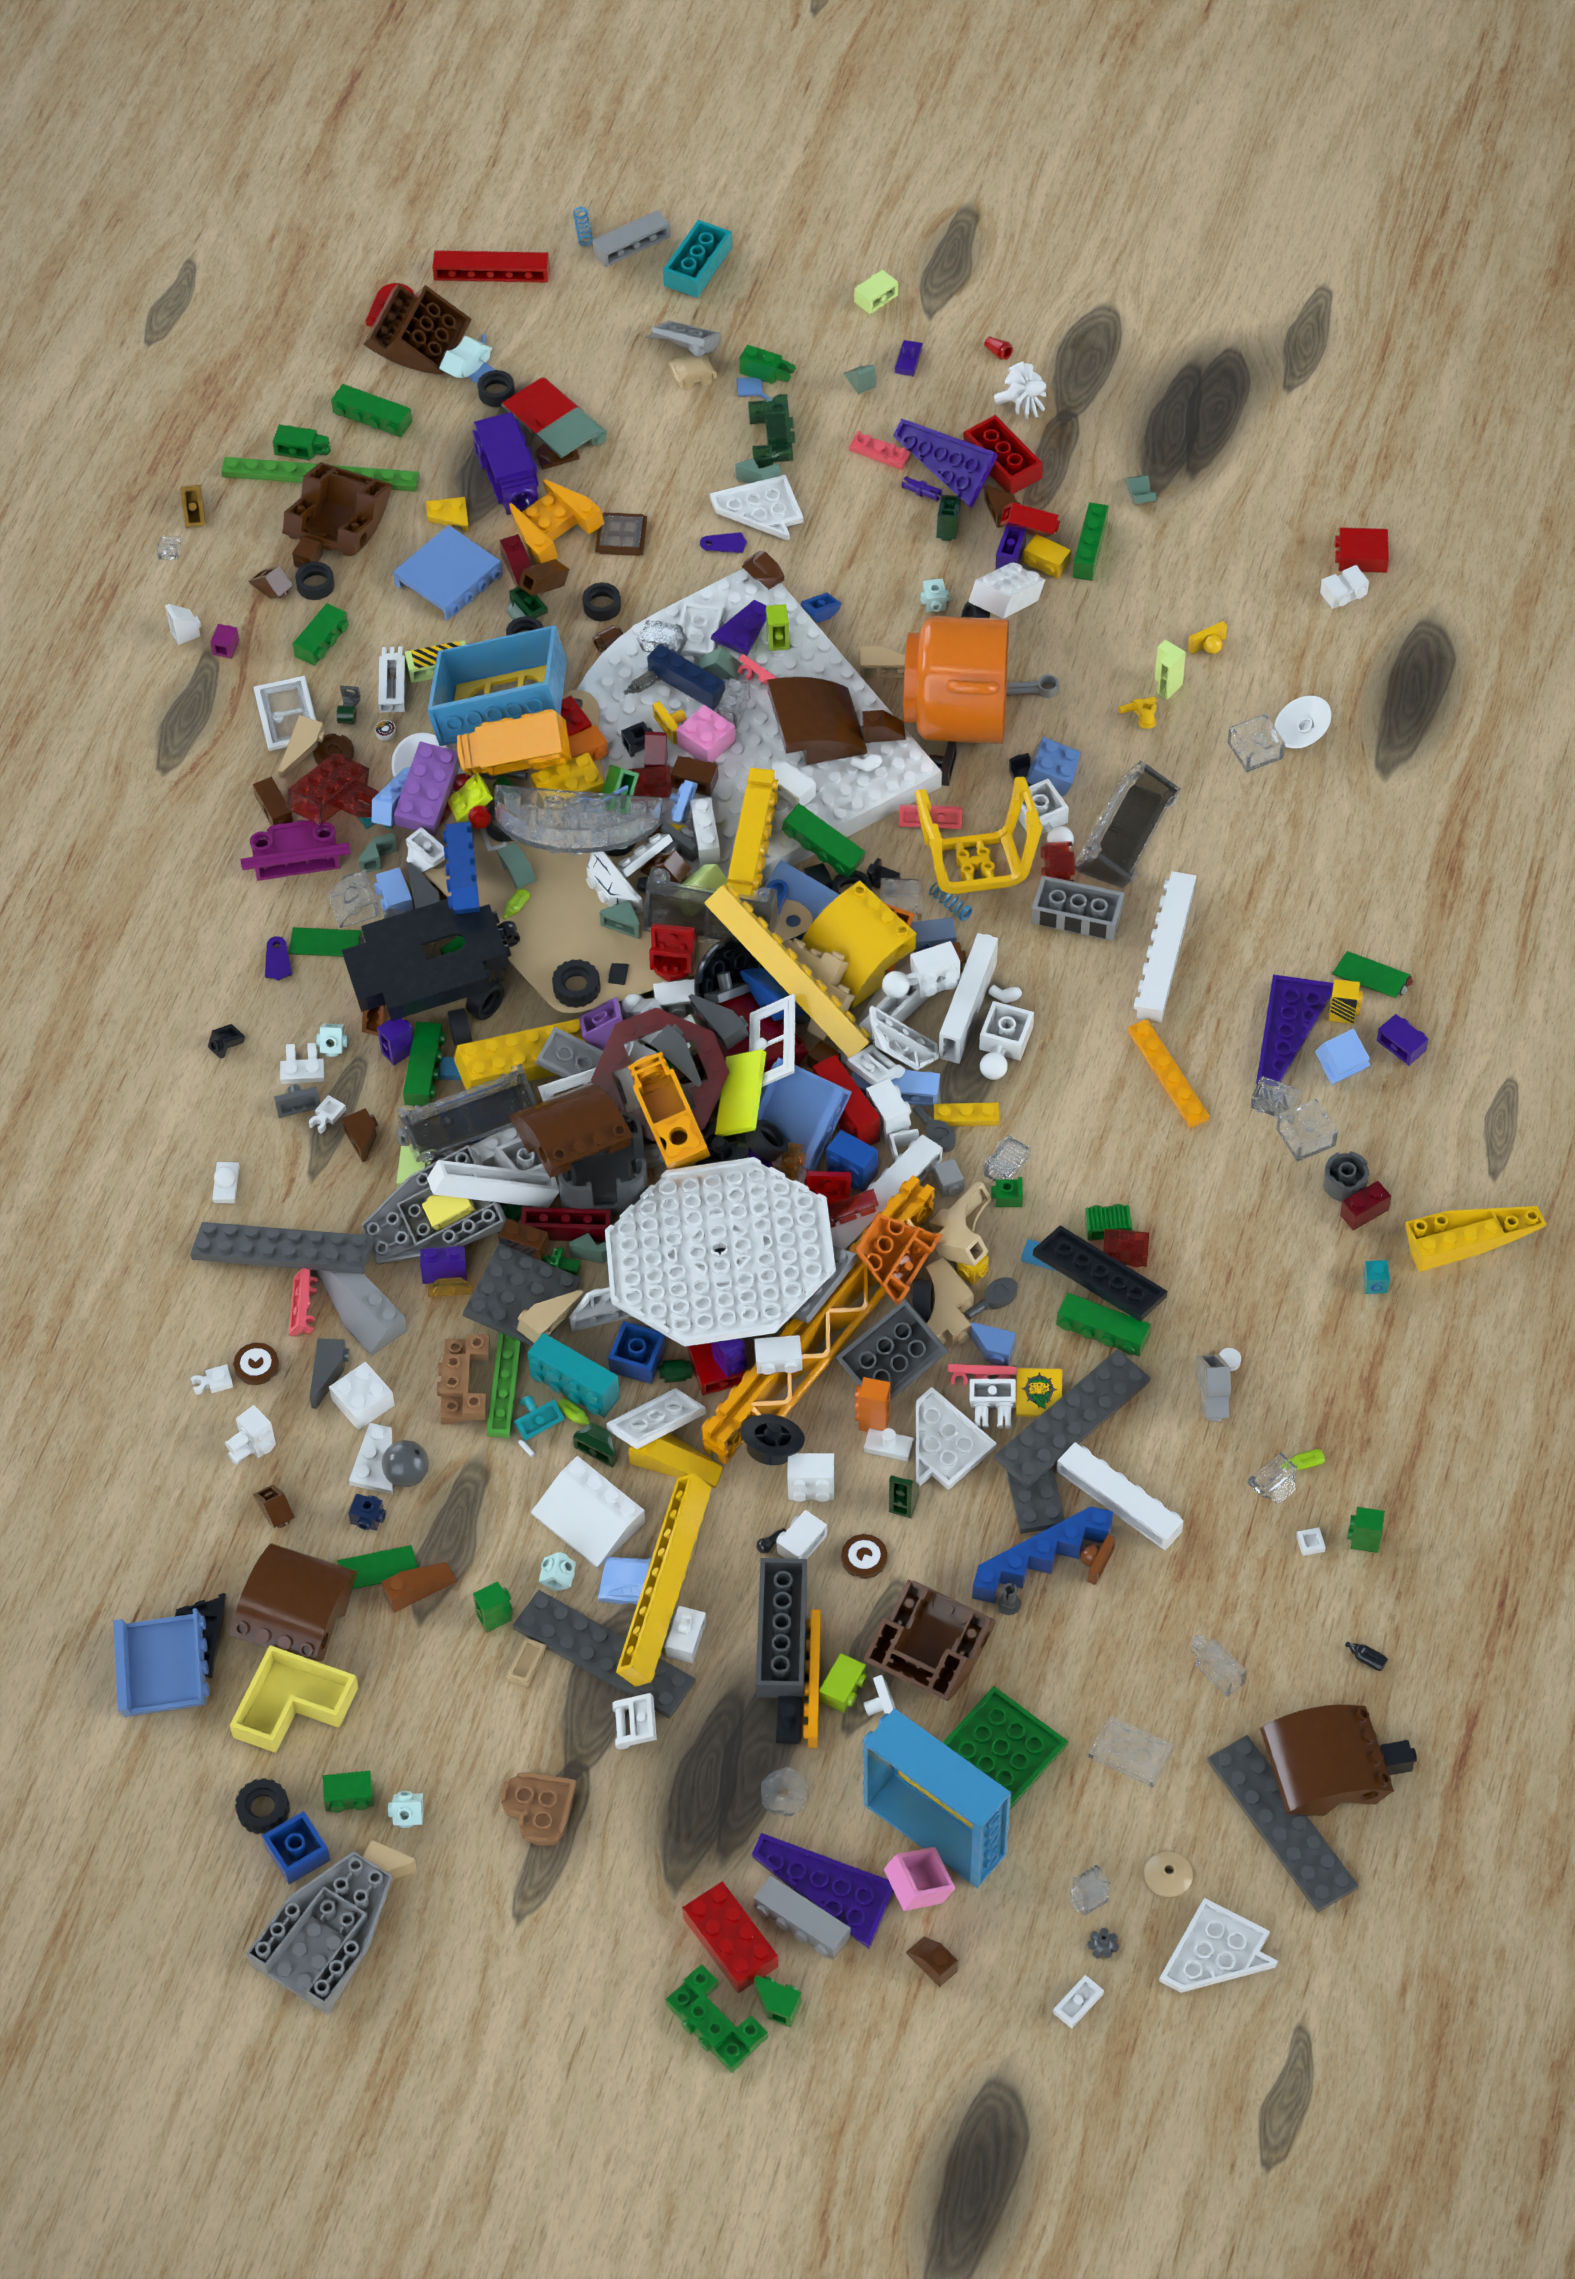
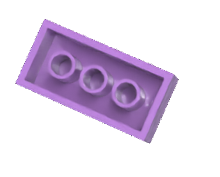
[394,741,460,836]

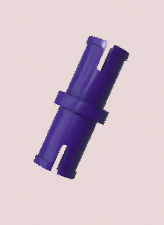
[901,476,942,501]

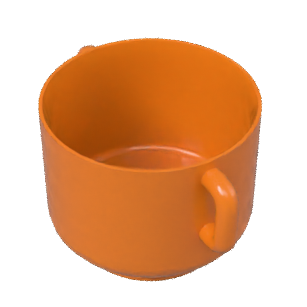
[903,616,1009,744]

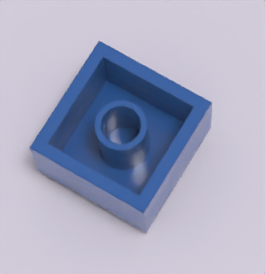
[826,1130,878,1192]
[608,1321,667,1384]
[262,1811,331,1885]

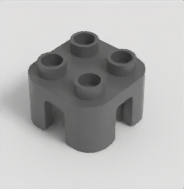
[558,1111,648,1216]

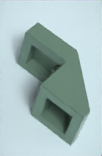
[735,458,781,484]
[1124,475,1157,504]
[358,833,398,874]
[496,842,537,889]
[569,1233,607,1264]

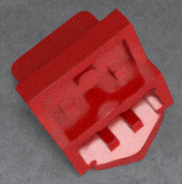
[649,924,698,982]
[804,1171,852,1225]

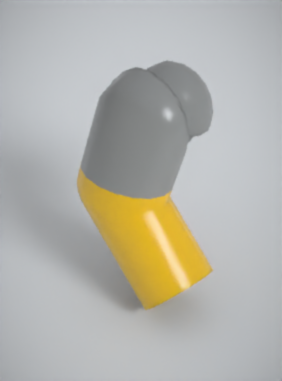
[670,823,695,841]

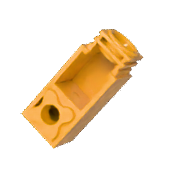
[457,709,572,777]
[628,1052,711,1170]

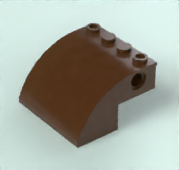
[282,462,392,556]
[509,1083,633,1178]
[229,1543,357,1662]
[863,1579,997,1701]
[1260,1704,1394,1816]

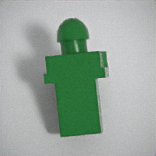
[543,1247,581,1276]

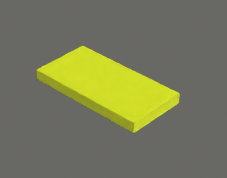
[715,1049,766,1137]

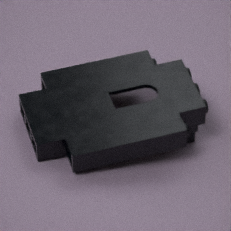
[341,899,511,1021]

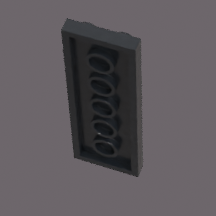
[1033,1225,1168,1322]

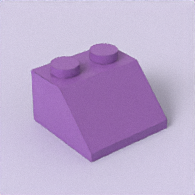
[579,996,623,1051]

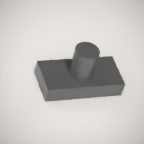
[661,822,698,862]
[703,971,751,1003]
[274,1084,320,1118]

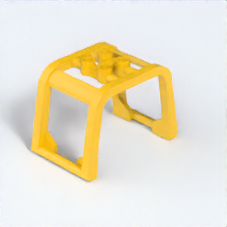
[914,777,1043,894]

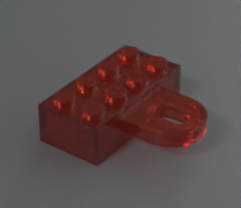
[286,752,379,825]

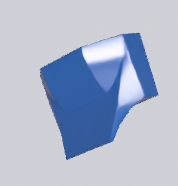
[800,593,842,623]

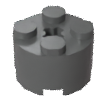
[1323,1151,1369,1202]

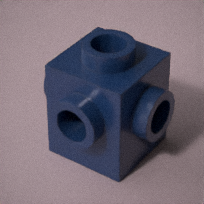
[348,1494,386,1531]

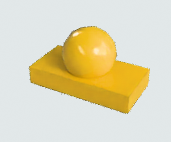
[1188,621,1227,654]

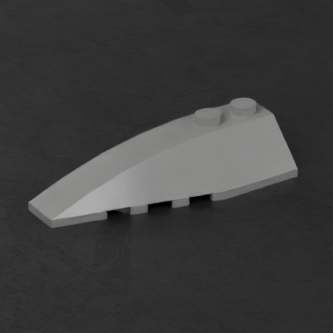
[316,1270,407,1356]

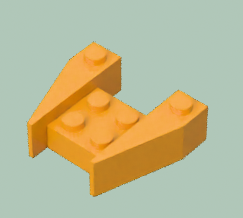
[509,479,604,564]

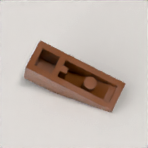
[382,1562,457,1613]

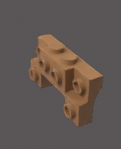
[437,1334,490,1424]

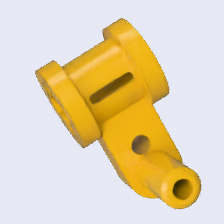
[1118,696,1157,729]

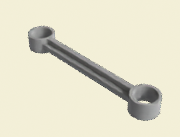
[1006,674,1058,698]

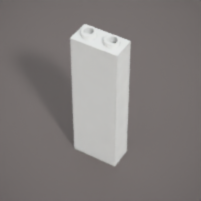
[939,933,998,1064]

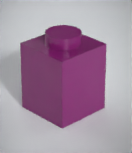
[210,624,240,659]

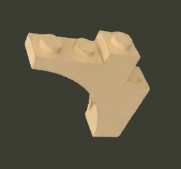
[783,938,855,1042]
[928,1181,992,1266]
[925,1257,974,1347]

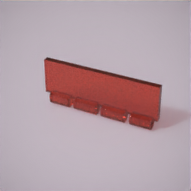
[828,1188,879,1228]

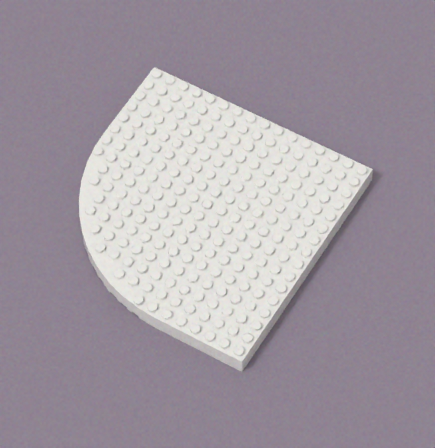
[574,569,942,882]

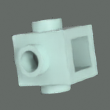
[920,578,950,612]
[316,1023,348,1057]
[539,1552,576,1592]
[388,1791,424,1828]

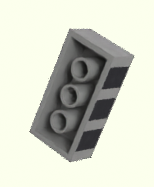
[1031,875,1125,941]

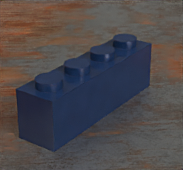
[647,644,726,710]

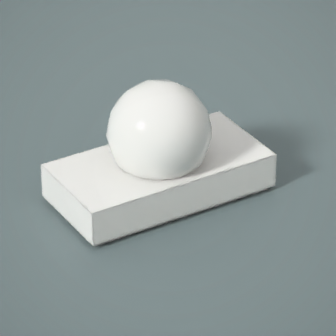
[212,1162,240,1204]

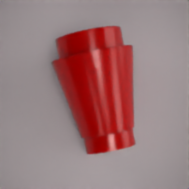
[984,336,1013,360]

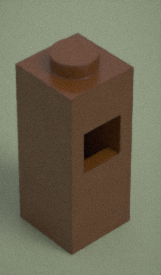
[518,559,570,596]
[253,777,293,826]

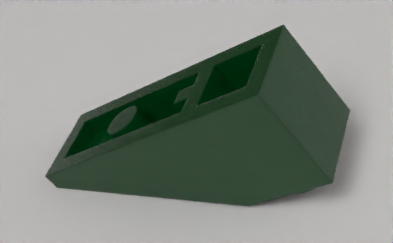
[936,495,961,541]
[889,1475,920,1518]

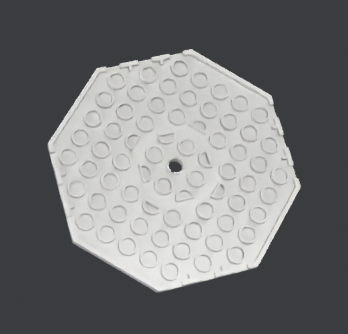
[605,1157,836,1347]

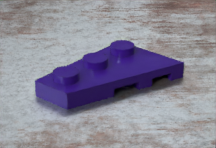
[710,600,767,656]

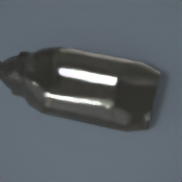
[624,670,659,695]

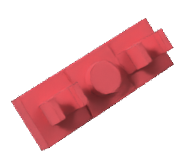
[849,430,911,470]
[737,654,777,695]
[899,804,962,829]
[289,1268,318,1337]
[948,1364,1017,1385]

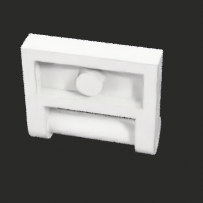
[847,1044,905,1086]
[612,1693,657,1749]

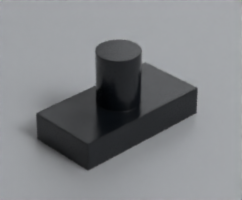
[929,742,957,786]
[776,1696,802,1744]

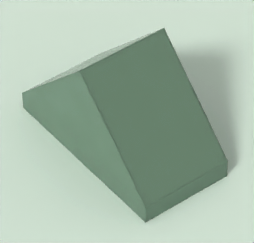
[844,365,876,394]
[699,647,742,682]
[599,901,641,939]

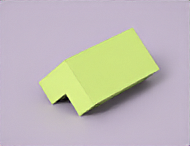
[1155,640,1186,700]
[667,864,728,917]

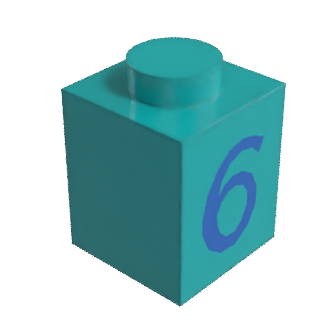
[1363,1260,1390,1294]

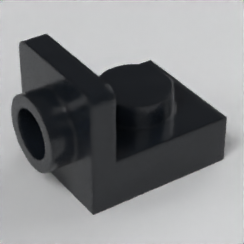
[1009,753,1032,786]
[866,858,900,893]
[208,1024,245,1059]

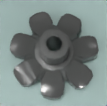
[1087,1928,1119,1959]

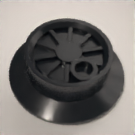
[695,1120,750,1165]
[741,1414,805,1466]

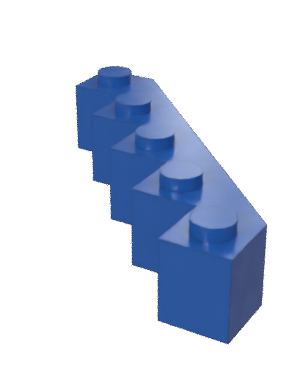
[442,821,480,915]
[972,1507,1113,1604]

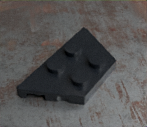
[175,1593,227,1678]

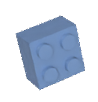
[1026,737,1081,797]

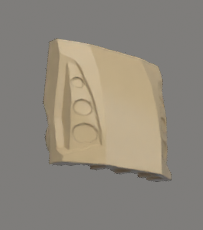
[668,353,717,390]

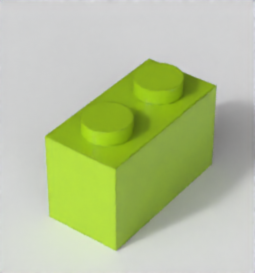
[766,604,790,651]
[819,1653,868,1713]

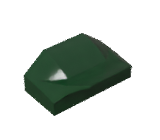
[507,586,548,620]
[573,1422,618,1468]

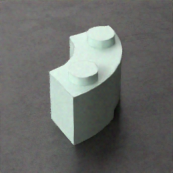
[439,336,492,378]

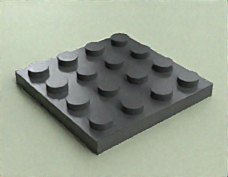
[463,1243,581,1346]

